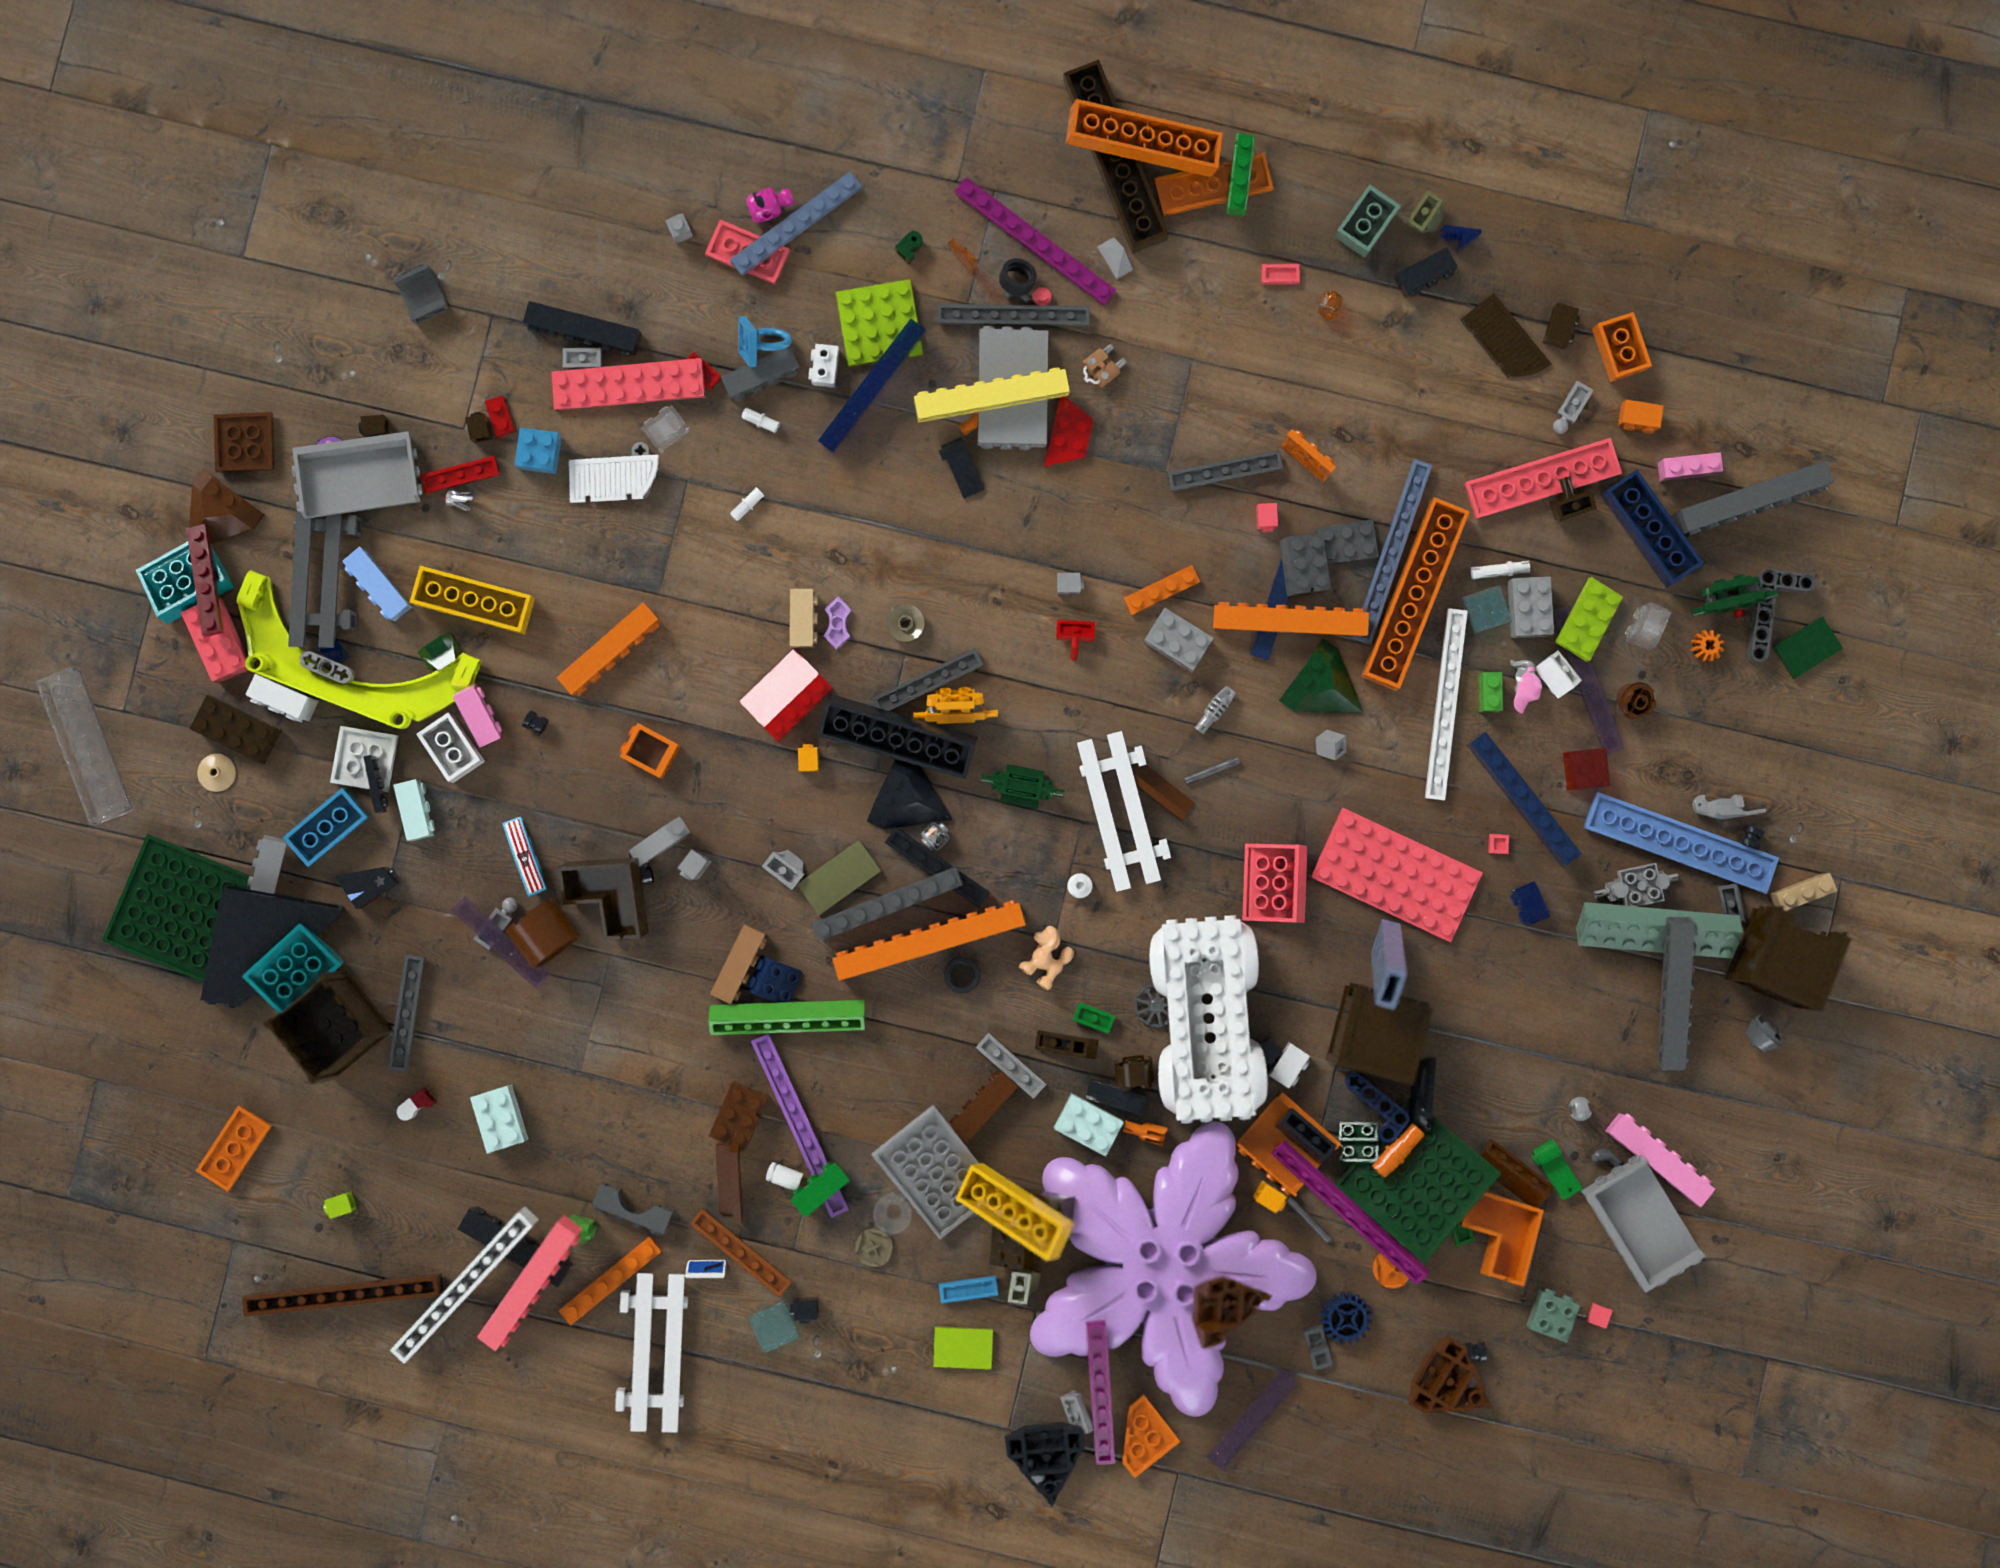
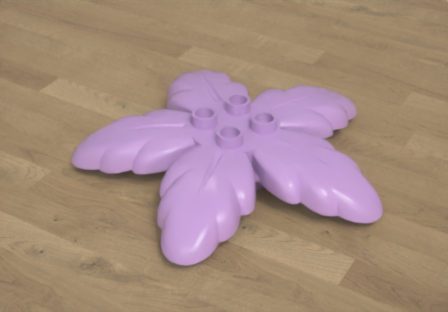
[1030,1121,1317,1417]

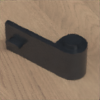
[938,437,984,499]

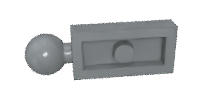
[1553,380,1594,434]
[473,897,518,950]

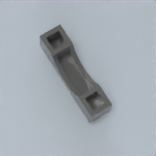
[591,1182,675,1235]

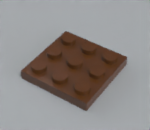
[214,412,275,472]

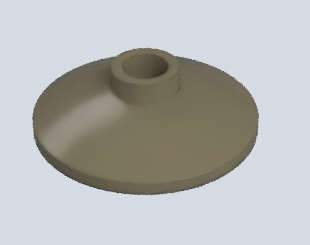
[886,604,925,642]

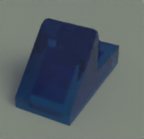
[1440,225,1482,254]

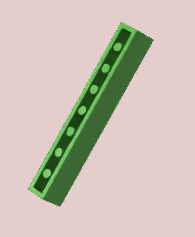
[708,1000,865,1035]

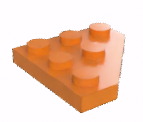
[1122,1394,1180,1478]

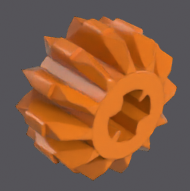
[1691,630,1724,662]

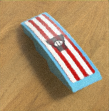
[503,816,547,897]

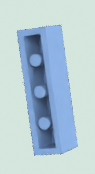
[342,547,412,622]

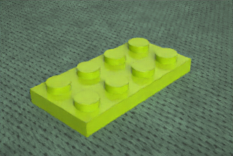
[1555,577,1623,662]

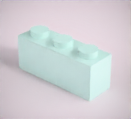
[393,779,435,841]

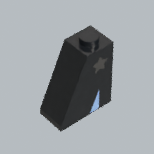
[335,867,399,909]

